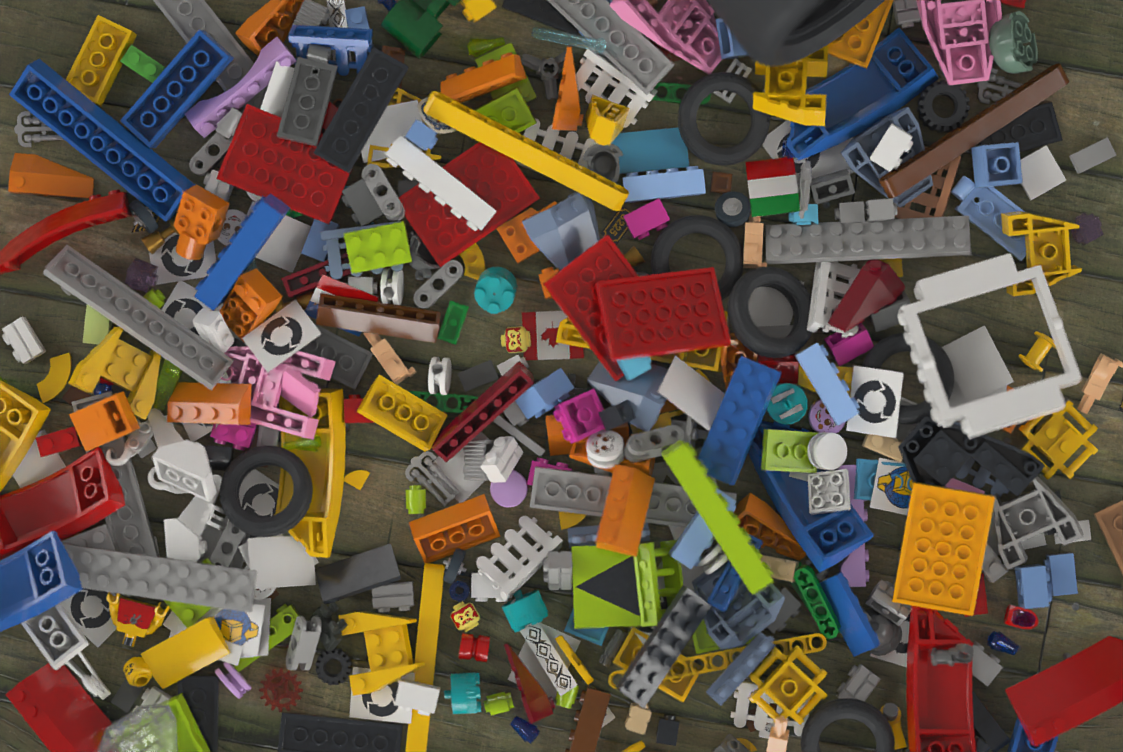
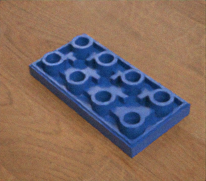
[820,572,880,657]

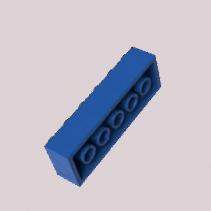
[120,29,234,148]
[194,194,290,311]
[698,356,782,485]

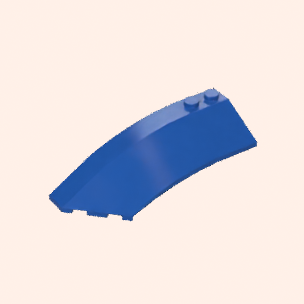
[786,27,939,161]
[748,421,873,572]
[0,531,82,632]

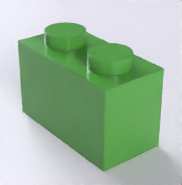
[120,44,165,83]

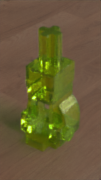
[153,359,183,411]

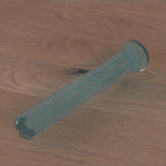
[531,27,606,54]

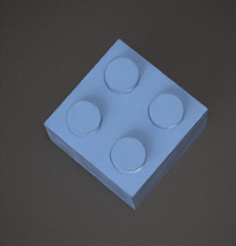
[971,142,1023,188]
[515,368,574,420]
[1015,564,1052,609]

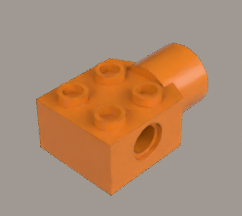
[173,185,230,260]
[496,201,557,264]

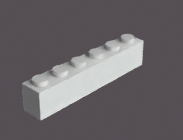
[385,135,496,231]

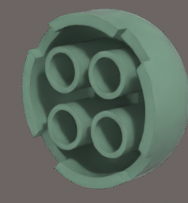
[989,11,1038,74]

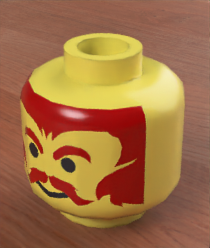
[501,326,531,353]
[450,601,480,632]

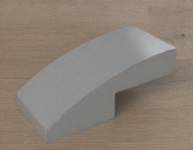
[1069,137,1116,174]

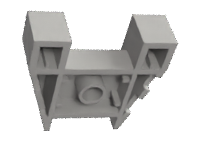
[993,476,1084,570]

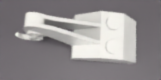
[106,408,216,502]
[148,467,222,563]
[21,603,111,700]

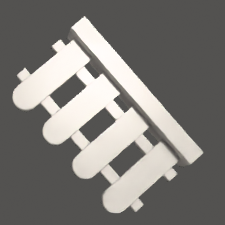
[576,45,658,128]
[513,118,597,173]
[807,261,860,338]
[476,516,563,601]
[730,678,816,736]

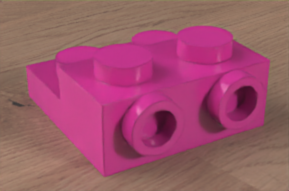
[554,389,605,444]
[210,422,257,451]

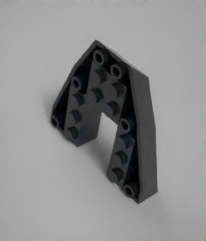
[898,416,1045,497]

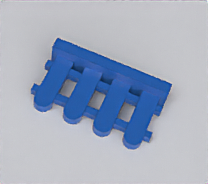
[288,25,373,76]

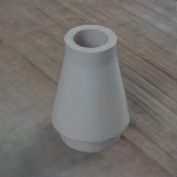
[215,107,242,139]

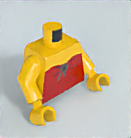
[107,592,170,647]

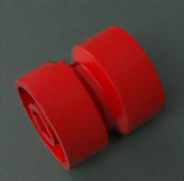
[459,633,490,662]

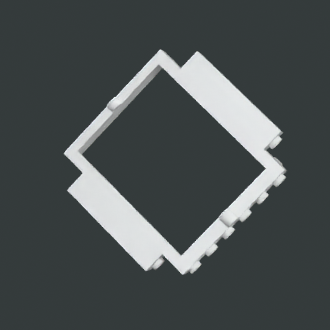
[897,253,1082,438]

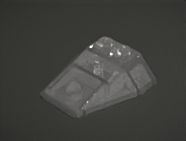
[98,705,178,752]

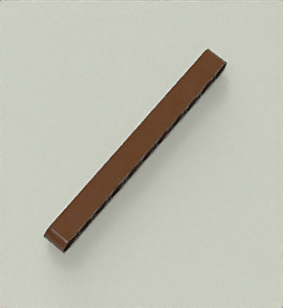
[879,63,1069,199]

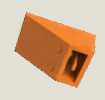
[219,268,283,343]
[69,391,140,451]

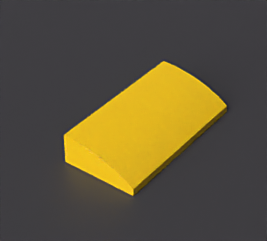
[66,15,137,107]
[357,375,447,451]
[141,616,230,689]
[612,627,702,703]

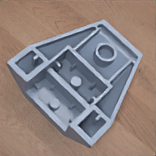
[840,107,933,208]
[522,191,600,271]
[587,360,670,432]
[692,560,785,649]

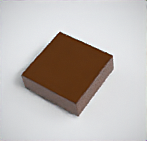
[710,172,733,194]

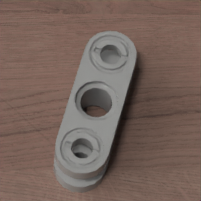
[189,130,236,176]
[362,164,405,222]
[414,260,464,309]
[624,425,685,462]
[209,522,247,567]
[286,616,321,670]

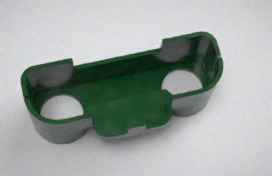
[381,0,461,60]

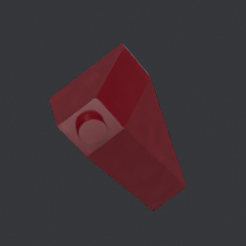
[828,259,905,333]
[504,642,556,724]

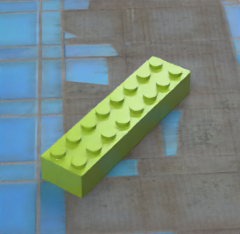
[660,439,773,595]

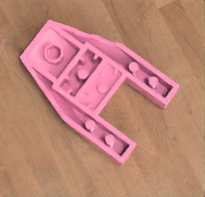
[609,0,722,75]
[916,0,1002,85]
[221,346,335,439]

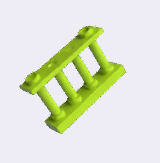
[634,540,683,627]

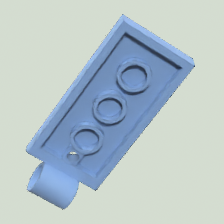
[951,176,1026,261]

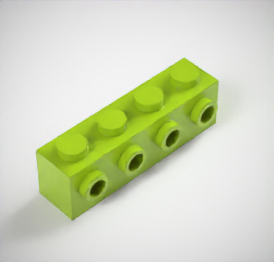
[233,604,300,672]

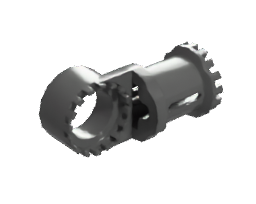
[931,643,974,666]

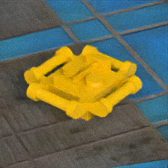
[1018,400,1098,480]
[748,645,828,725]

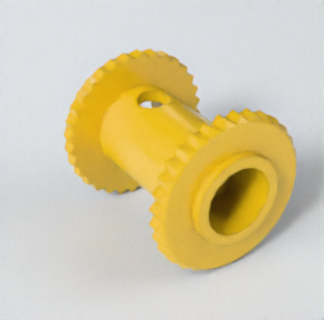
[1019,331,1056,372]

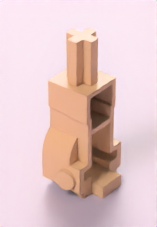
[743,213,767,268]
[363,332,416,385]
[1077,353,1123,414]
[767,716,790,752]

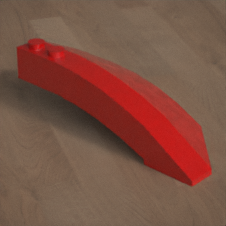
[0,189,132,274]
[0,447,126,561]
[906,605,976,752]
[1004,635,1123,746]
[5,663,114,752]

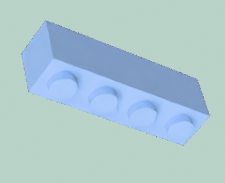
[622,166,706,203]
[795,343,860,426]
[669,489,736,569]

